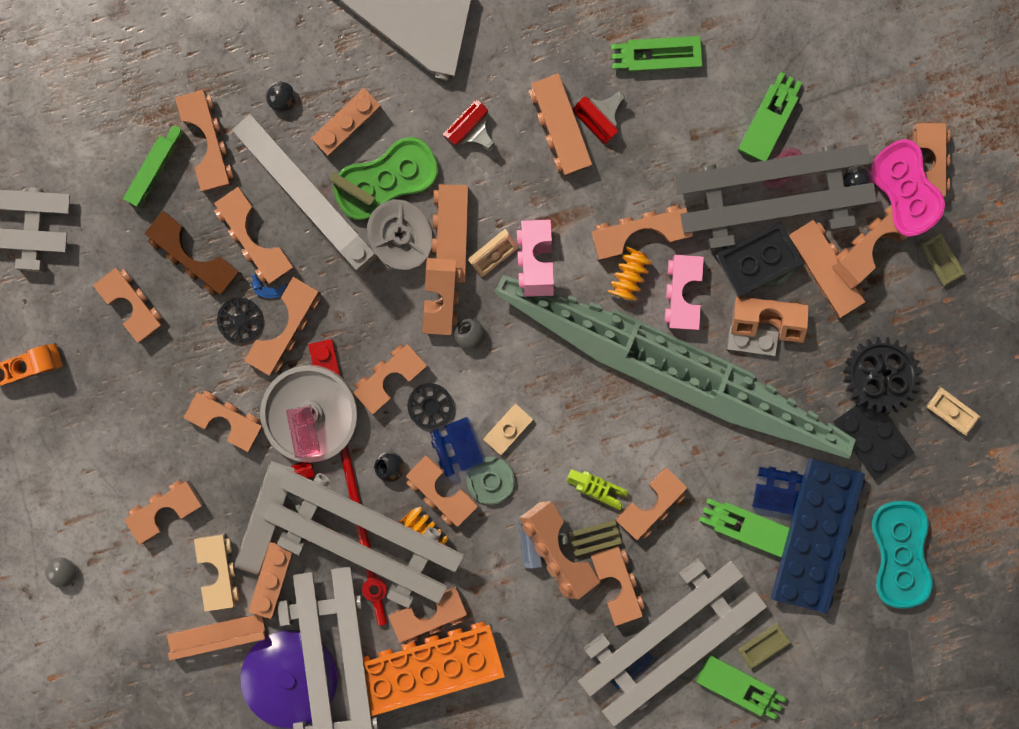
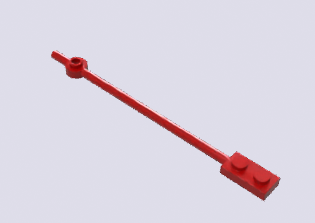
[308,339,387,626]

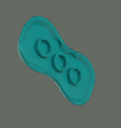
[872,501,933,608]

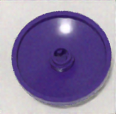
[241,630,338,728]

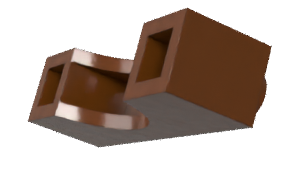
[144,211,241,296]

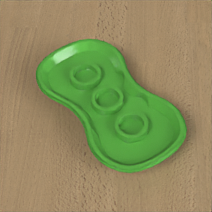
[333,137,438,220]

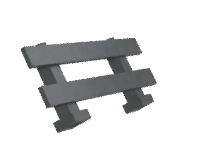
[674,144,877,250]

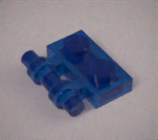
[430,417,485,477]
[751,466,804,515]

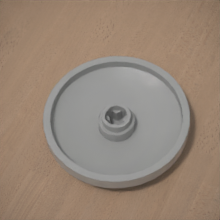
[260,365,358,463]

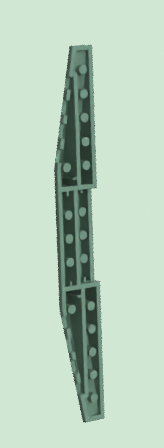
[495,275,856,459]

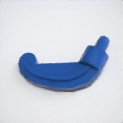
[251,274,287,298]

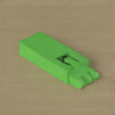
[611,36,702,72]
[737,72,802,161]
[123,126,183,208]
[699,498,789,557]
[696,654,787,720]

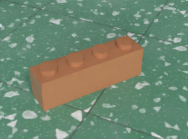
[528,73,592,176]
[432,184,468,283]
[789,220,865,318]

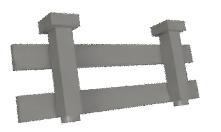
[0,188,70,272]
[263,469,464,608]
[578,558,767,726]
[277,567,379,729]

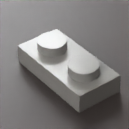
[727,325,779,356]

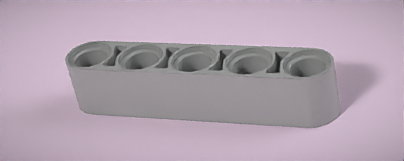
[234,461,294,575]

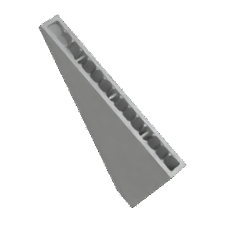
[338,0,472,81]
[232,114,378,274]

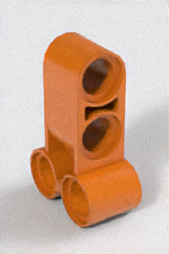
[0,343,64,386]

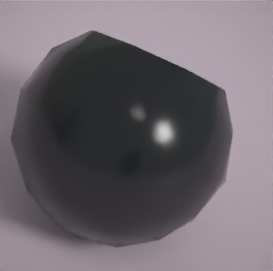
[266,81,293,112]
[843,165,874,187]
[374,452,405,482]

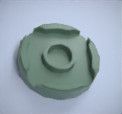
[466,456,515,505]

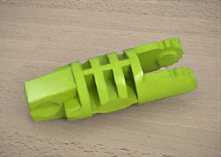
[566,469,629,510]

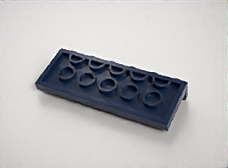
[770,458,865,614]

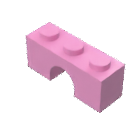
[517,220,554,297]
[664,255,704,330]

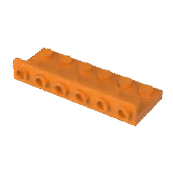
[363,621,506,716]

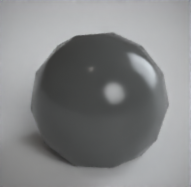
[454,318,485,349]
[45,557,76,588]

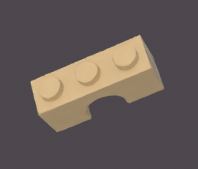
[194,534,239,612]

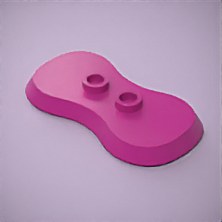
[871,139,945,237]

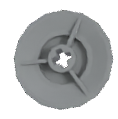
[367,199,432,270]

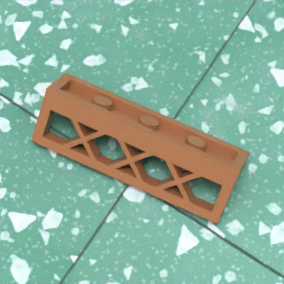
[167,614,267,661]

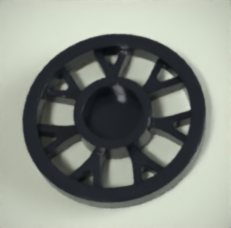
[217,297,262,343]
[407,383,453,429]

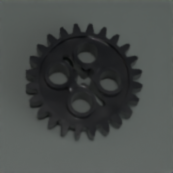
[843,337,923,415]

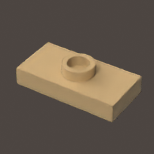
[467,229,519,277]
[926,387,980,436]
[483,403,533,455]

